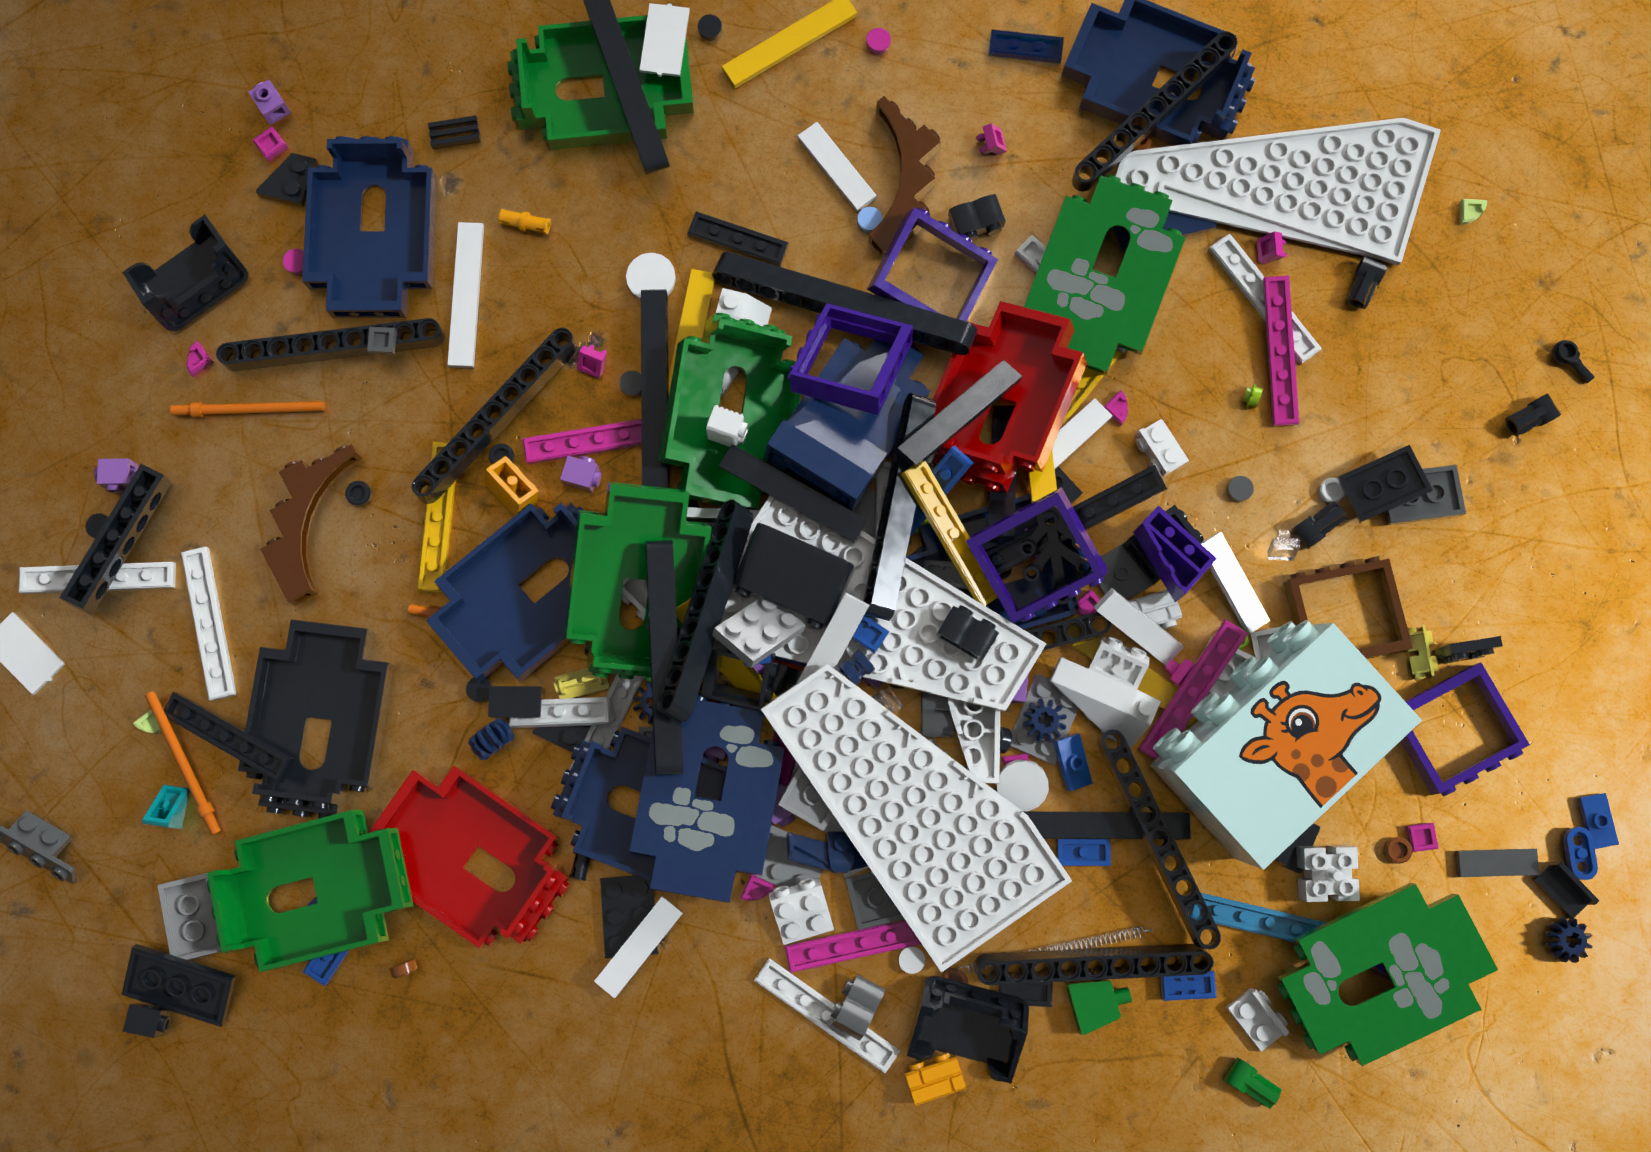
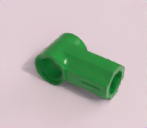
[1224,1057,1282,1109]

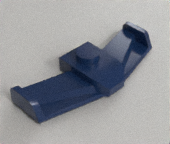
[786,831,868,873]

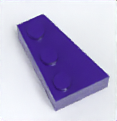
[1133,505,1217,602]

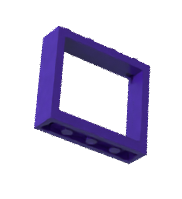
[867,207,998,321]
[787,303,913,415]
[966,487,1108,623]
[1401,662,1530,796]

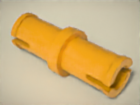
[498,209,551,234]

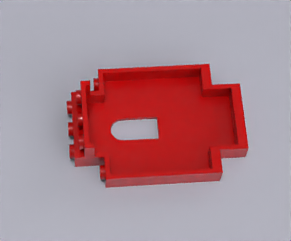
[932,301,1087,493]
[368,766,570,948]

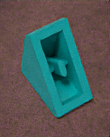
[142,785,189,829]

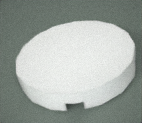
[626,253,676,300]
[997,759,1049,811]

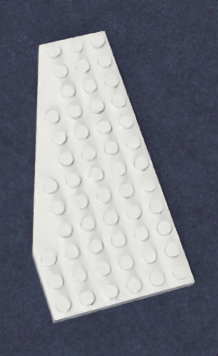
[720,496,1046,711]
[761,663,1072,973]

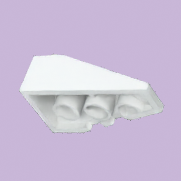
[716,288,772,396]
[1050,657,1161,748]
[948,698,1000,784]

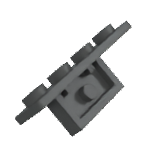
[0,810,76,884]

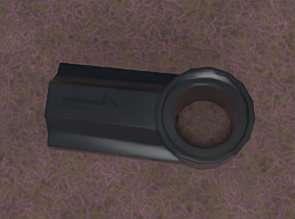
[1346,256,1387,309]
[1505,393,1561,437]
[1292,502,1347,549]

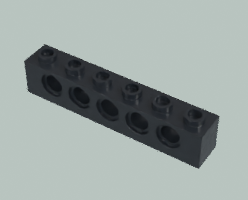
[59,464,171,616]

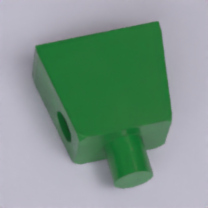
[1065,979,1132,1035]

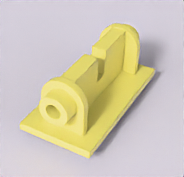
[1408,625,1439,680]
[554,668,610,699]

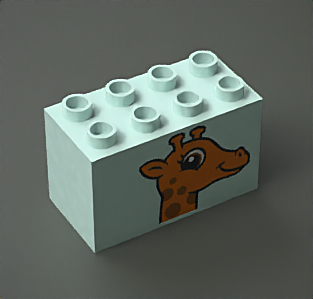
[1150,620,1422,870]

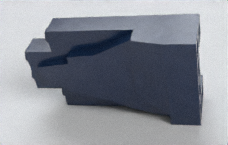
[763,338,930,511]

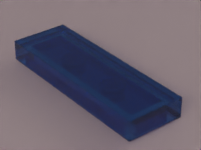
[988,29,1064,64]

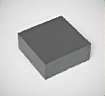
[367,327,397,355]

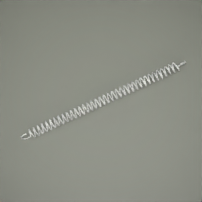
[958,926,1153,974]

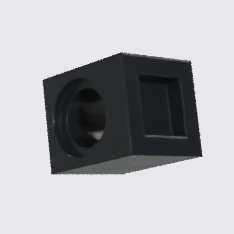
[122,1003,171,1038]

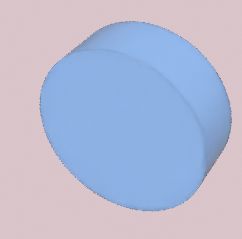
[857,207,882,233]

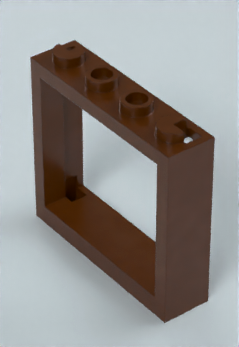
[1283,556,1413,659]

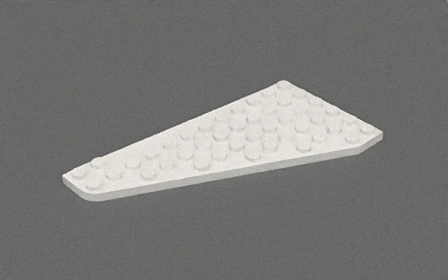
[1115,118,1441,266]

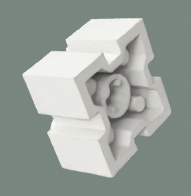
[1296,845,1360,902]

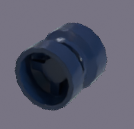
[838,649,875,685]

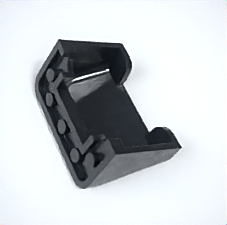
[122,214,249,331]
[732,523,854,630]
[907,976,1029,1084]

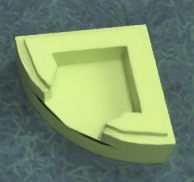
[1460,199,1487,225]
[133,709,162,733]

